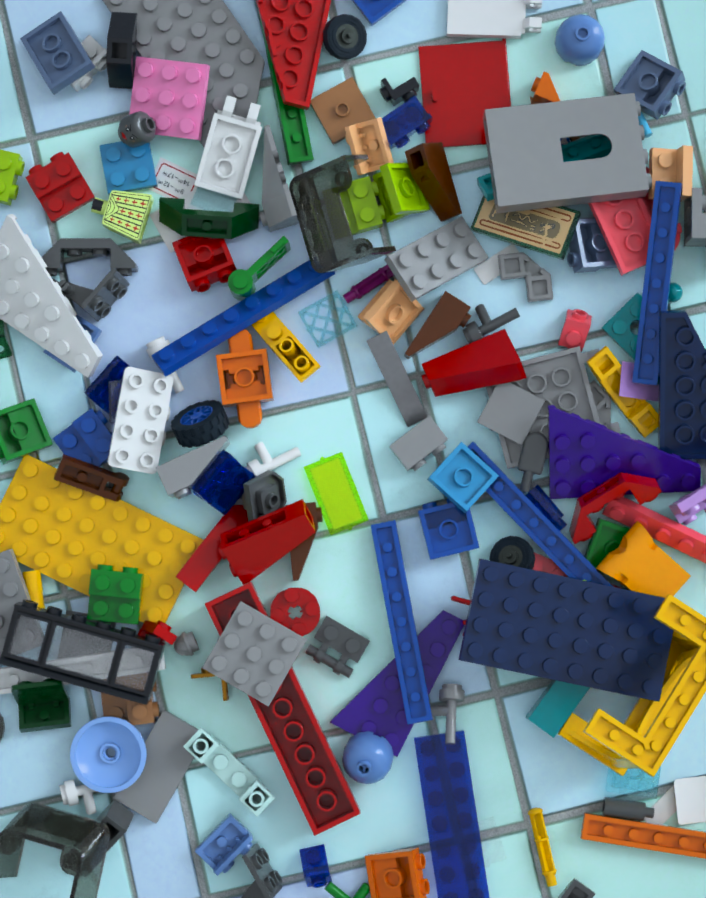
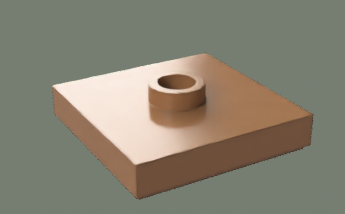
[310,77,375,145]

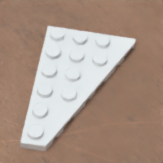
[0,214,103,378]

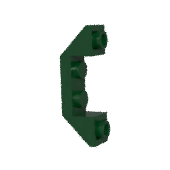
[159,197,259,239]

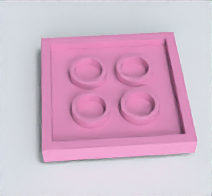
[129,56,210,140]

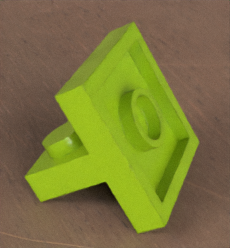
[372,163,430,222]

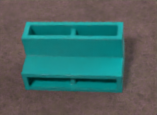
[526,680,590,738]

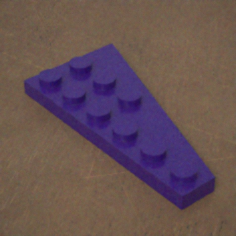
[330,610,464,757]

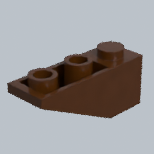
[405,142,462,222]

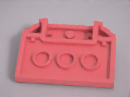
[588,167,682,276]

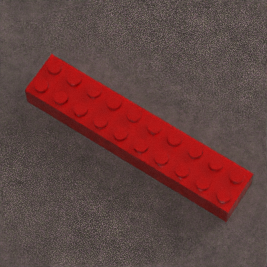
[205,582,361,836]

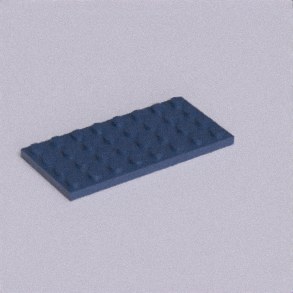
[458,559,673,702]

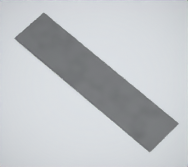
[367,331,428,427]

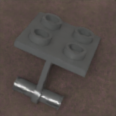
[58,268,130,322]
[241,843,282,898]

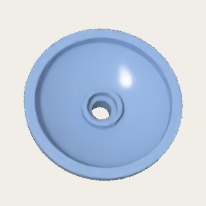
[70,716,147,793]

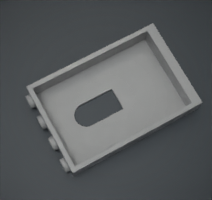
[483,93,652,214]

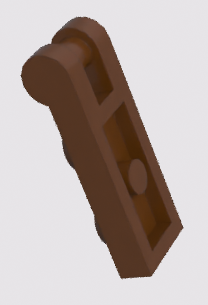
[54,454,129,501]

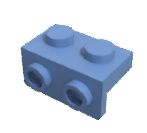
[195,813,253,876]

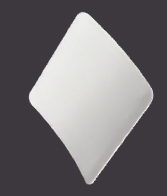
[674,776,706,825]

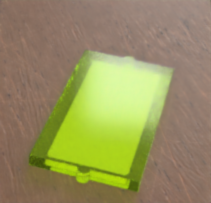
[304,452,369,535]

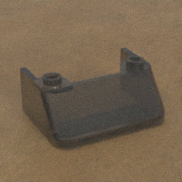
[289,154,396,273]
[0,803,110,898]

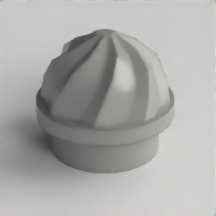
[174,631,199,656]

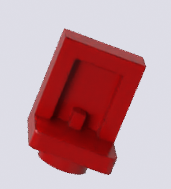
[137,620,177,645]

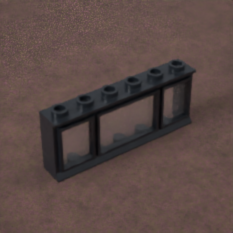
[0,599,166,705]

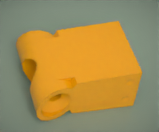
[596,521,691,598]

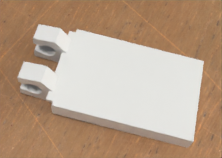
[447,0,542,39]
[194,95,262,199]

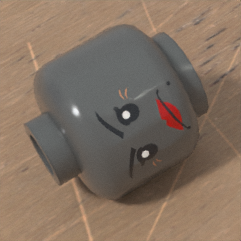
[118,111,156,148]

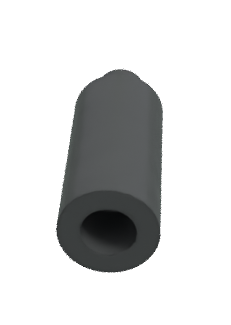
[602,797,654,821]

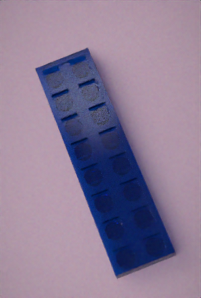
[414,730,489,898]

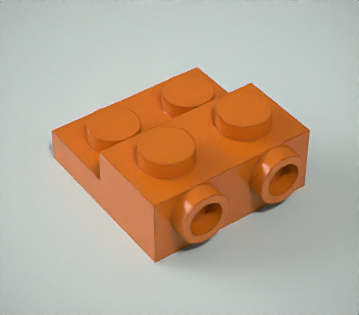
[365,847,430,898]

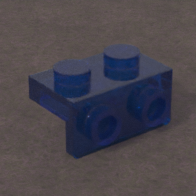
[382,96,432,149]

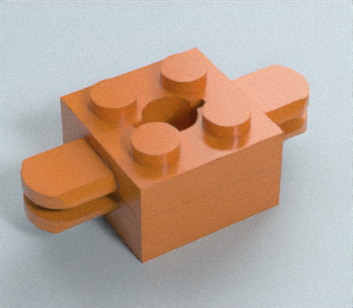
[216,329,274,428]

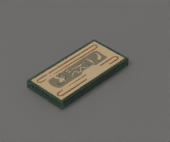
[470,195,581,260]

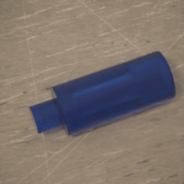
[526,484,567,530]

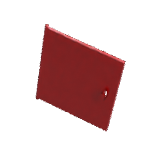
[418,38,511,147]

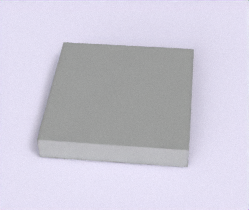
[477,382,545,446]

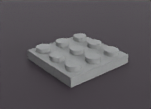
[202,601,307,707]

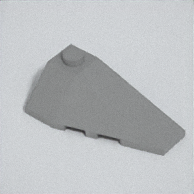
[259,125,298,232]

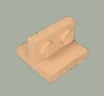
[648,145,693,202]
[357,279,424,345]

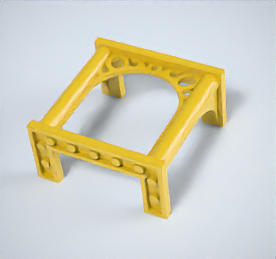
[558,594,706,777]

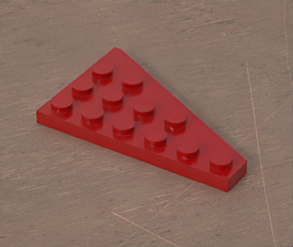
[256,0,331,110]

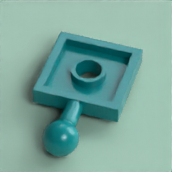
[602,283,683,361]

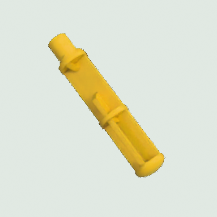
[528,808,557,887]

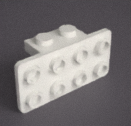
[107,367,174,474]

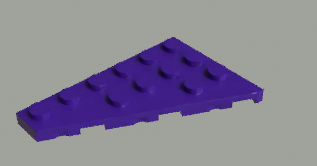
[548,405,701,499]

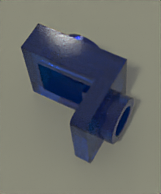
[299,844,332,888]

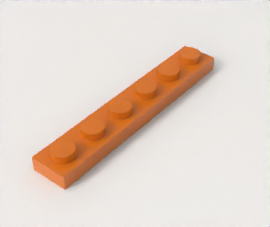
[580,813,706,859]

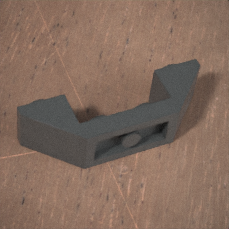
[42,238,138,276]

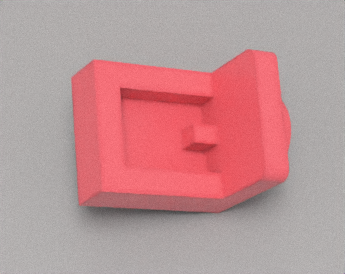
[558,309,592,352]

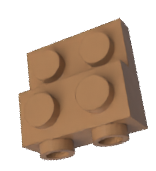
[101,672,160,725]

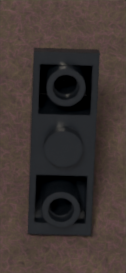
[106,12,137,89]

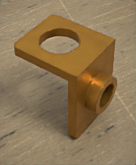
[191,668,229,701]

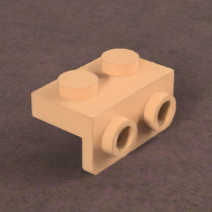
[345,117,394,176]

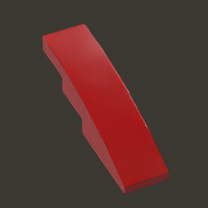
[176,505,248,592]

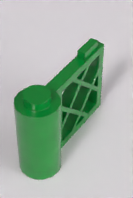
[228,236,291,301]

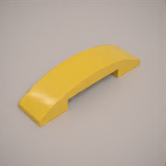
[587,346,659,438]

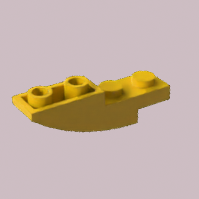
[251,312,321,383]

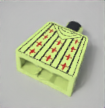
[91,190,154,244]

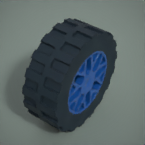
[171,400,230,448]

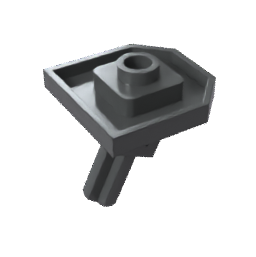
[221,470,287,522]

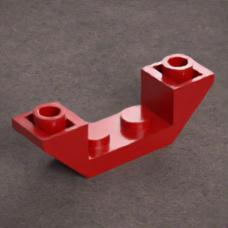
[569,472,662,544]

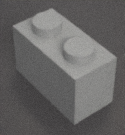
[389,415,448,471]

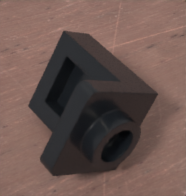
[379,77,419,106]

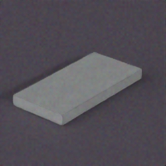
[113,710,199,823]

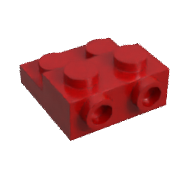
[25,152,95,223]
[172,236,237,292]

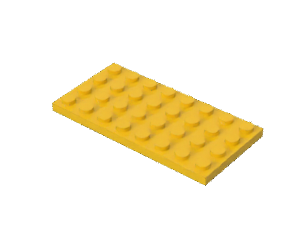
[0,455,204,624]

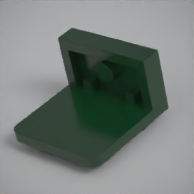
[11,678,71,733]

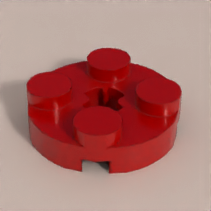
[270,588,320,636]

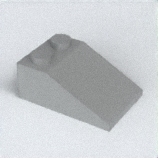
[156,436,230,499]

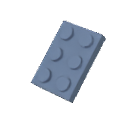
[20,11,95,95]

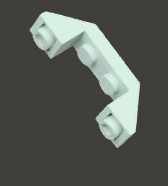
[183,728,275,817]

